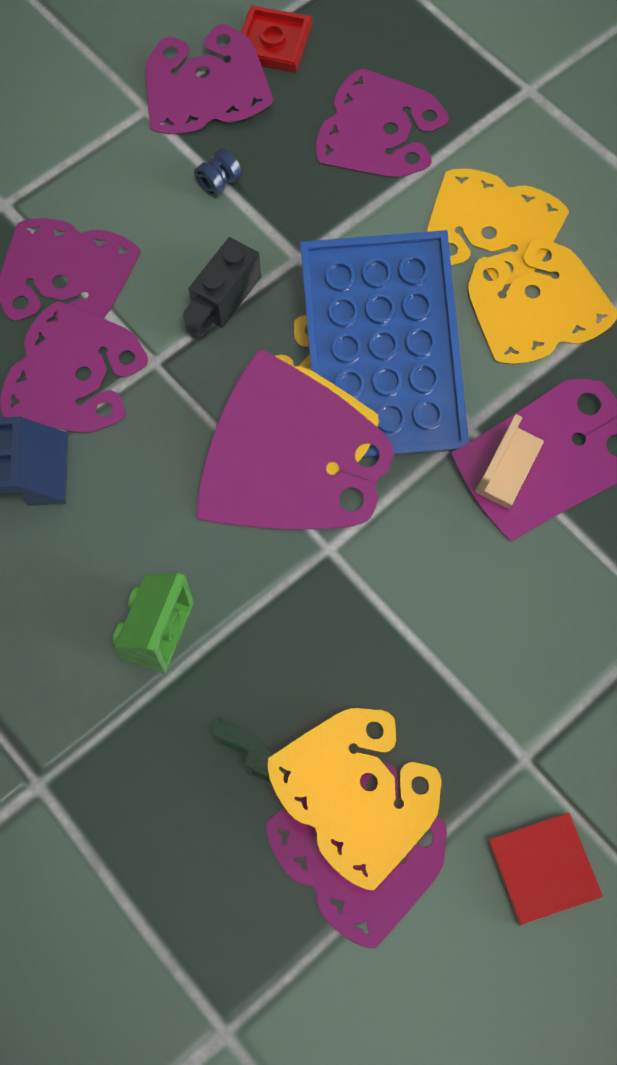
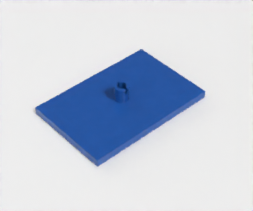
[300,230,469,459]

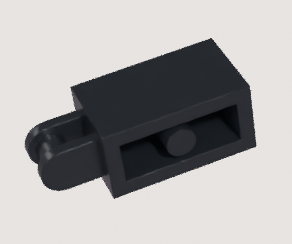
[183,237,261,338]

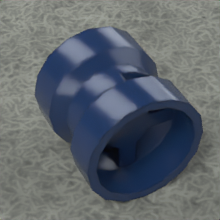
[194,148,242,197]

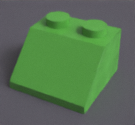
[113,573,194,674]

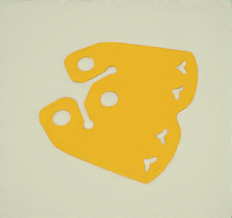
[427,169,569,285]
[468,238,617,364]
[267,708,441,890]

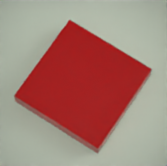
[241,5,312,73]
[488,813,603,926]

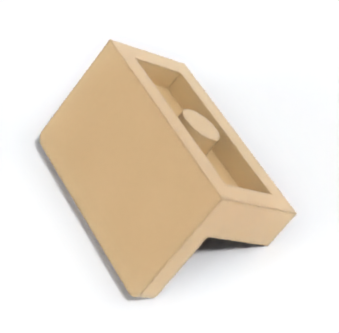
[475,414,544,509]

